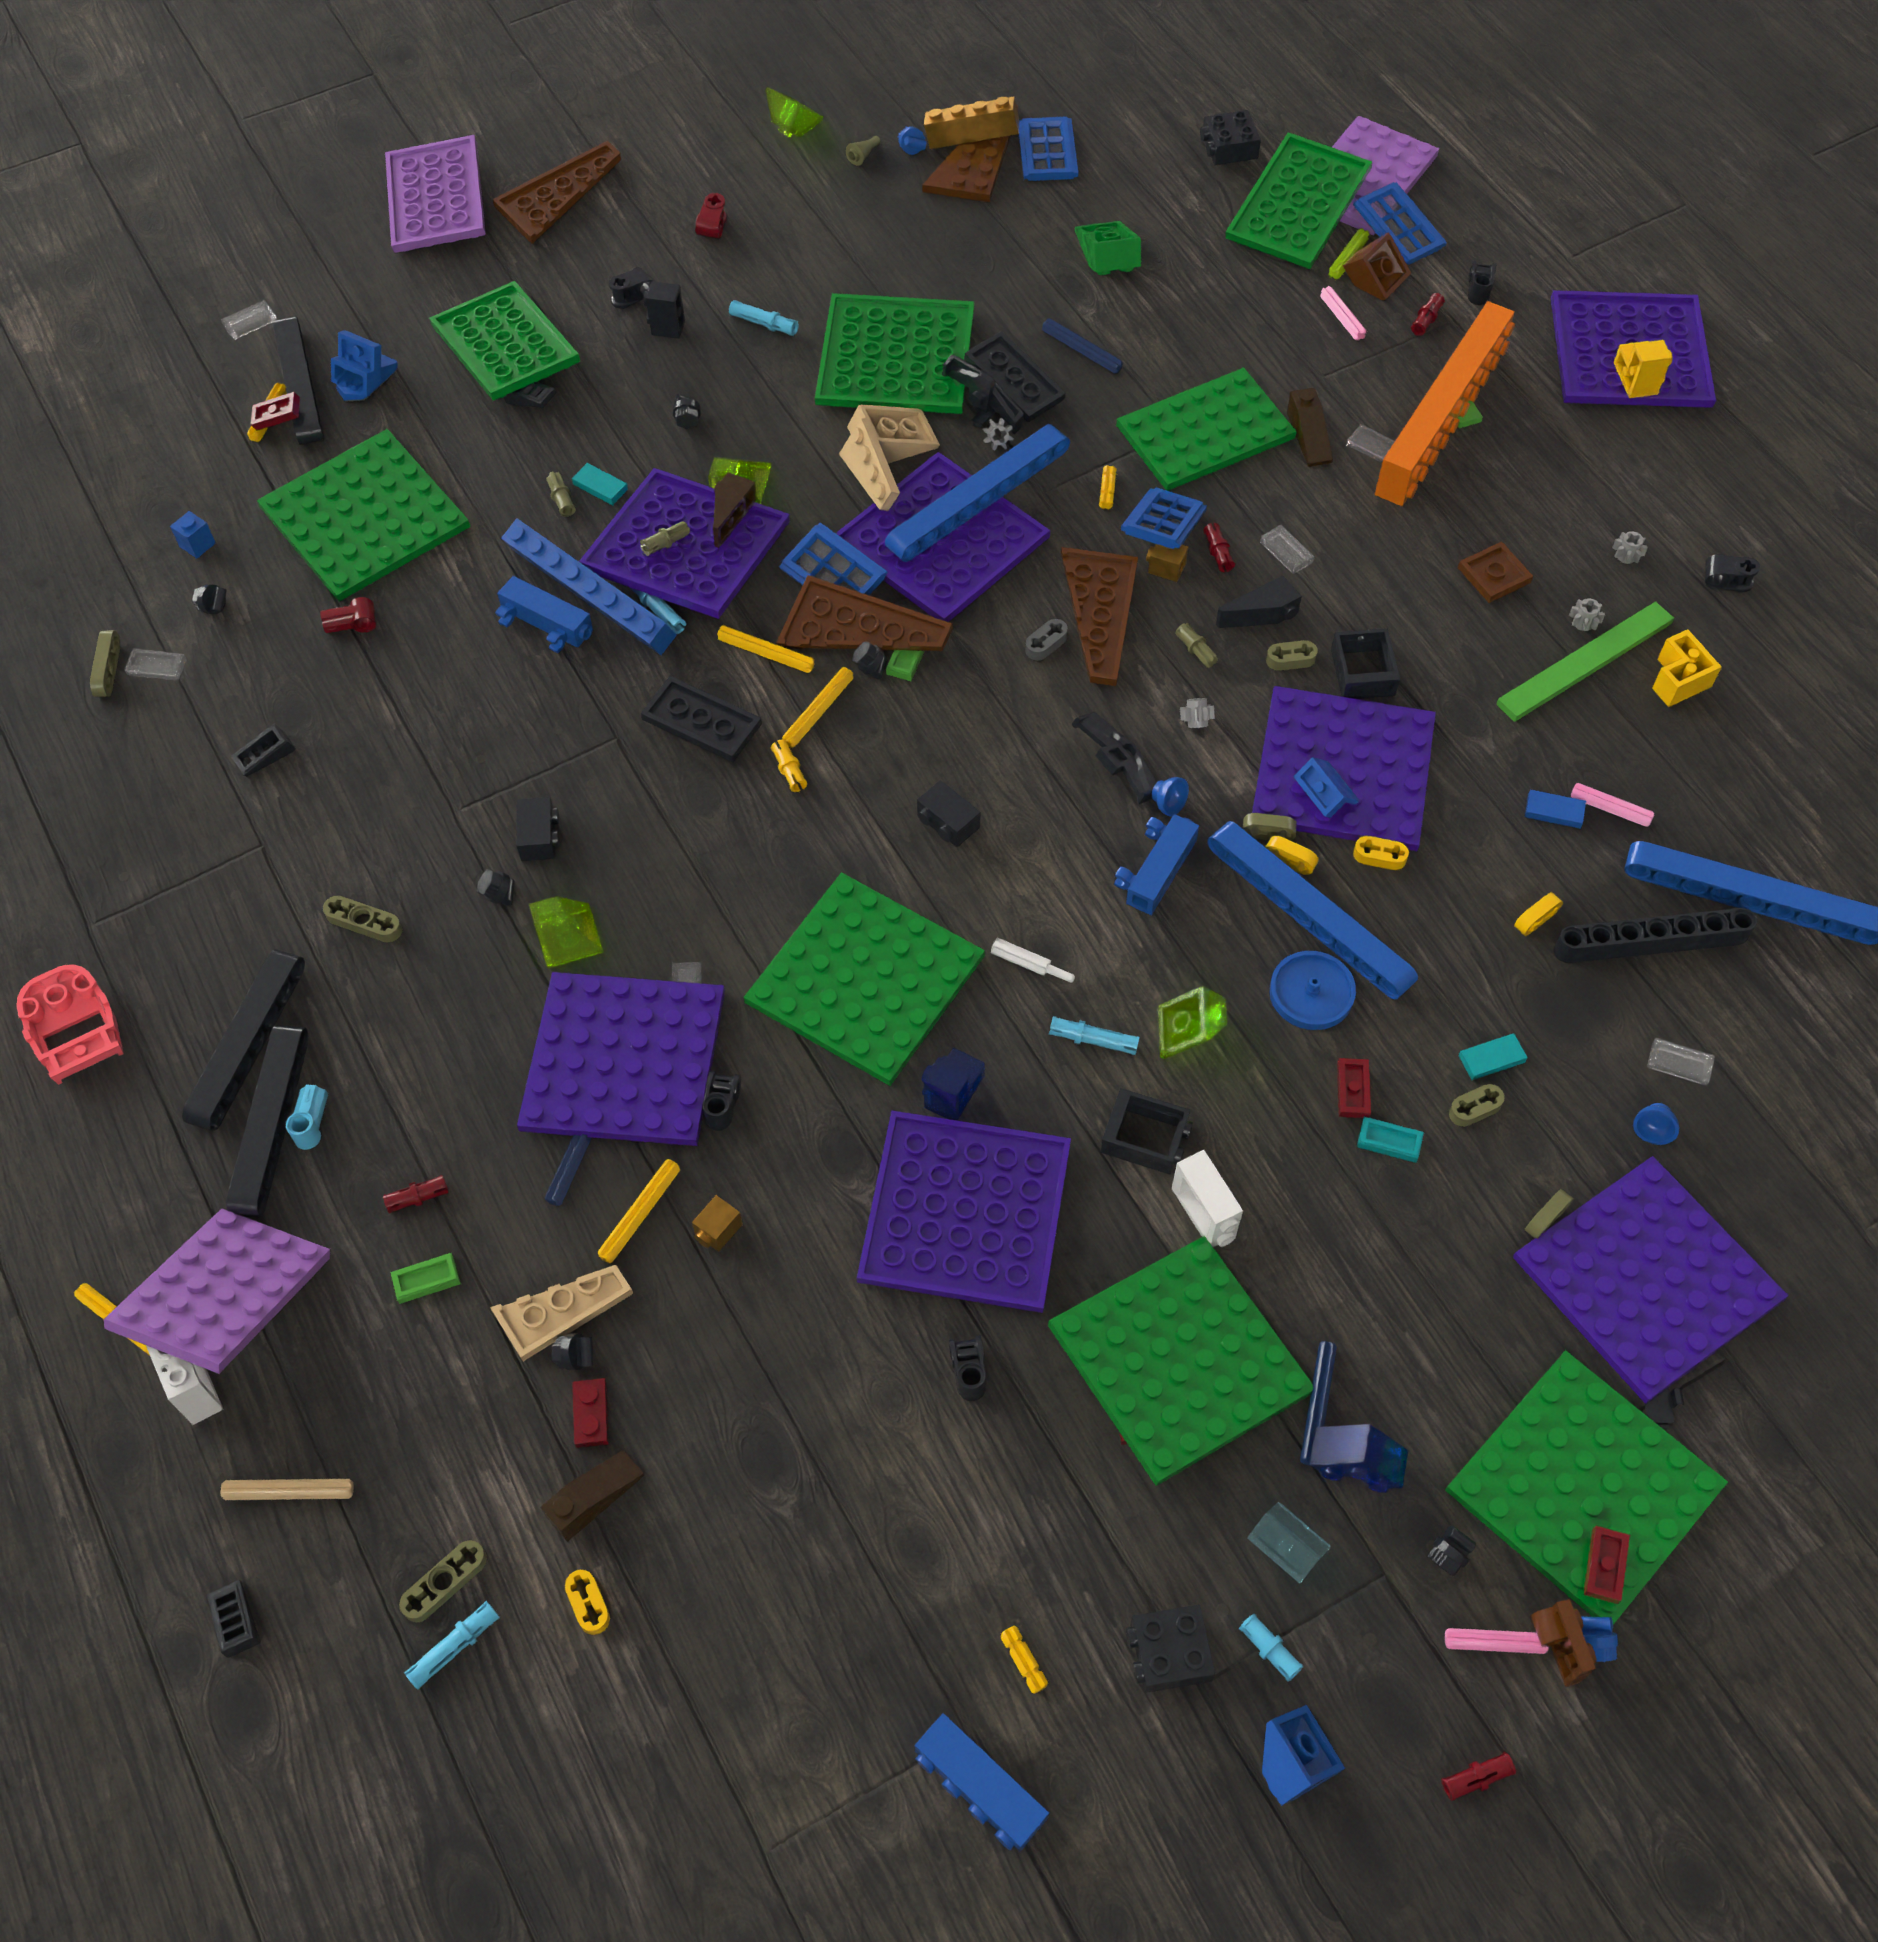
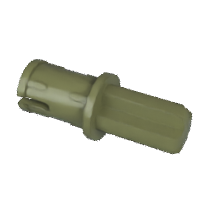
[546,471,576,517]
[640,521,690,556]
[1176,623,1218,668]

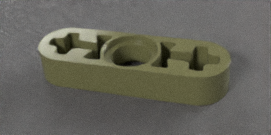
[90,630,120,697]
[323,896,402,942]
[399,1540,487,1622]

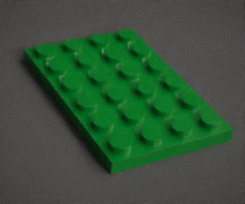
[1225,132,1372,269]
[429,281,581,401]
[1116,368,1296,491]

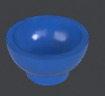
[1152,777,1189,817]
[1633,1103,1679,1145]

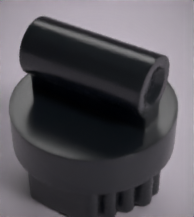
[673,393,701,429]
[192,584,227,614]
[852,641,888,679]
[477,869,515,906]
[552,1333,593,1370]
[1428,1525,1476,1576]

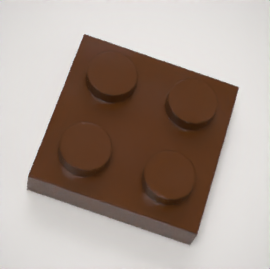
[1458,542,1533,603]

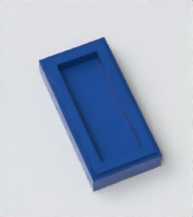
[1525,790,1586,829]

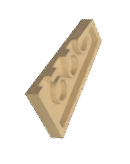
[839,418,900,511]
[490,1265,633,1361]

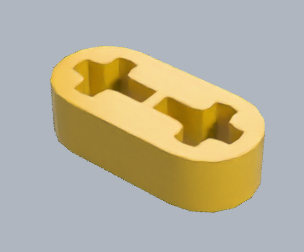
[1266,836,1319,875]
[1353,836,1409,870]
[1514,892,1563,936]
[565,1569,610,1635]

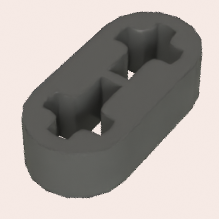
[1025,619,1068,661]

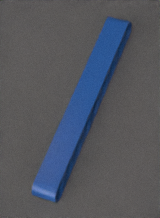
[885,424,1070,562]
[1207,821,1418,1000]
[1624,841,1878,945]

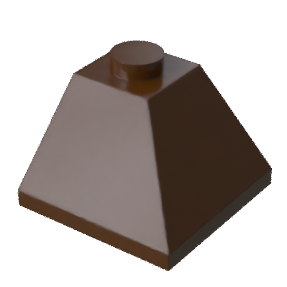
[1343,232,1411,301]

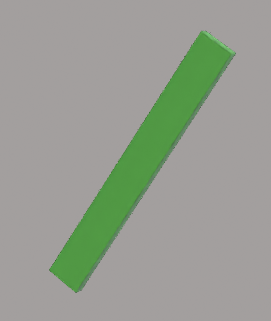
[1496,601,1674,722]

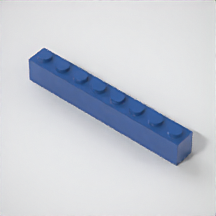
[501,518,677,655]

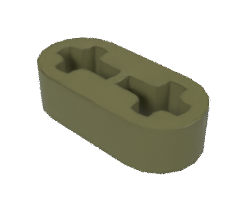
[1266,640,1318,671]
[1243,813,1297,841]
[1449,1084,1505,1127]
[1525,1189,1574,1239]

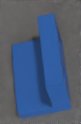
[1293,757,1359,818]

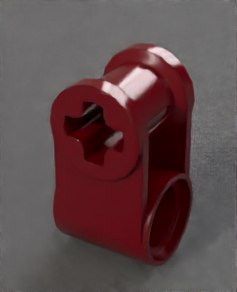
[695,193,727,239]

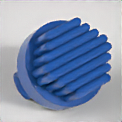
[898,126,926,155]
[1581,1616,1618,1662]

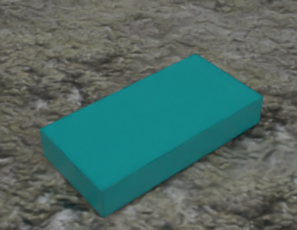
[572,463,628,505]
[1459,1033,1528,1080]
[1357,1116,1424,1163]

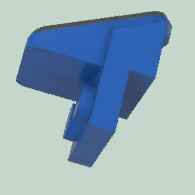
[331,330,398,402]

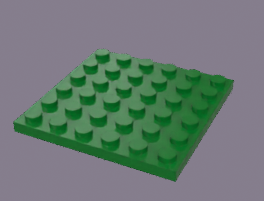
[815,293,974,414]
[257,429,471,602]
[743,872,985,1086]
[1048,1236,1313,1486]
[1445,1350,1728,1625]

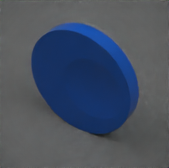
[1269,951,1356,1030]

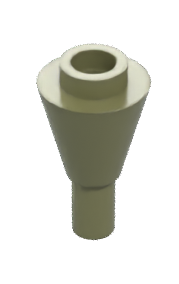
[846,136,880,166]

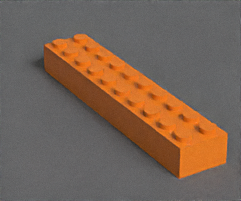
[1375,301,1515,506]

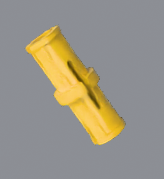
[771,739,807,792]

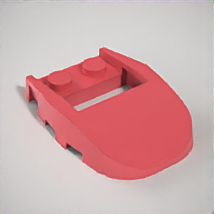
[16,965,124,1085]

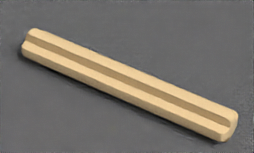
[220,1479,354,1500]

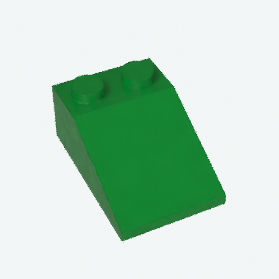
[1075,221,1141,275]

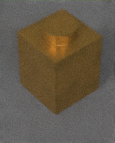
[1146,544,1188,582]
[692,1195,743,1252]

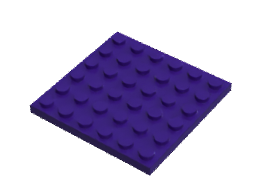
[1551,290,1716,408]
[836,452,1050,622]
[579,468,790,619]
[1252,686,1436,851]
[517,972,725,1146]
[857,1111,1071,1313]
[1513,1156,1789,1404]

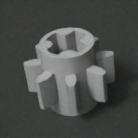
[982,418,1014,450]
[1612,531,1648,564]
[1569,598,1605,631]
[1180,698,1215,728]

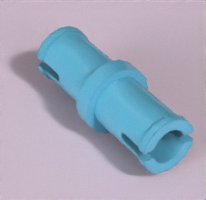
[1239,1614,1303,1682]

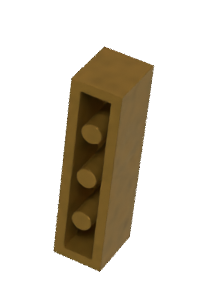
[924,97,1019,149]

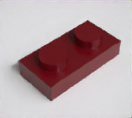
[250,392,300,431]
[1337,1058,1371,1118]
[572,1378,609,1448]
[1583,1526,1630,1604]

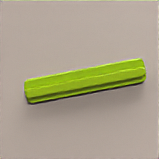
[1328,228,1369,280]

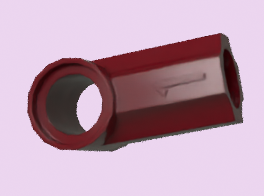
[320,597,376,633]

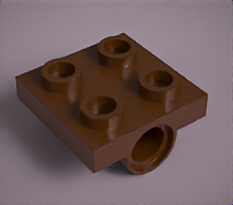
[1530,1599,1596,1687]

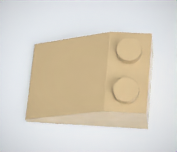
[847,405,940,463]

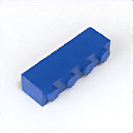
[914,1713,1049,1852]

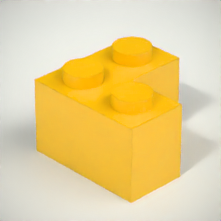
[1614,340,1672,398]
[1652,629,1722,707]

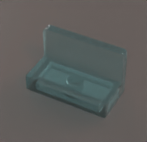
[1247,1502,1331,1583]

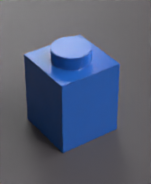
[170,511,216,559]

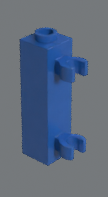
[495,576,593,653]
[1114,814,1199,916]

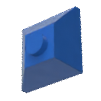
[1262,1705,1346,1806]

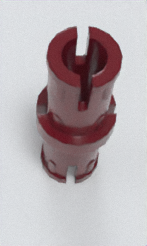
[1411,293,1445,336]
[1203,523,1235,573]
[383,1175,449,1214]
[1441,1752,1516,1801]

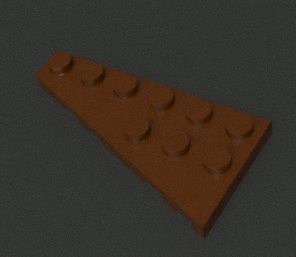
[922,105,1018,202]
[493,141,621,244]
[1061,547,1138,686]
[776,575,953,651]

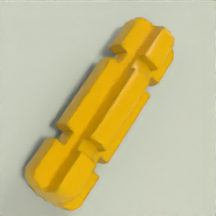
[1099,465,1117,509]
[1001,1626,1048,1694]

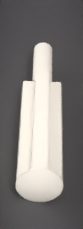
[991,938,1075,983]

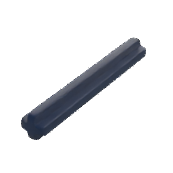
[1042,318,1123,374]
[545,1134,592,1206]
[1300,1341,1337,1466]

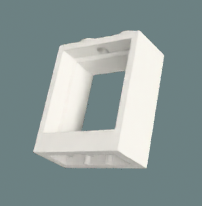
[1172,1150,1243,1247]
[146,1345,223,1425]

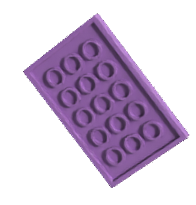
[1332,116,1439,236]
[385,135,486,253]
[104,1209,330,1374]

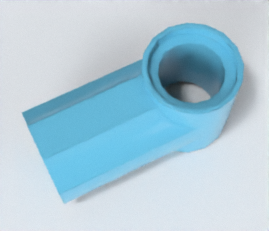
[286,1085,328,1150]

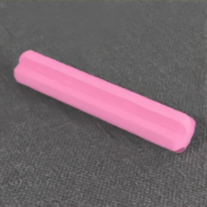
[1320,286,1366,341]
[1571,783,1654,827]
[1445,1628,1549,1654]

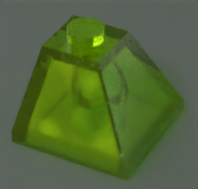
[766,87,824,137]
[708,456,771,504]
[529,896,603,968]
[1158,986,1227,1059]

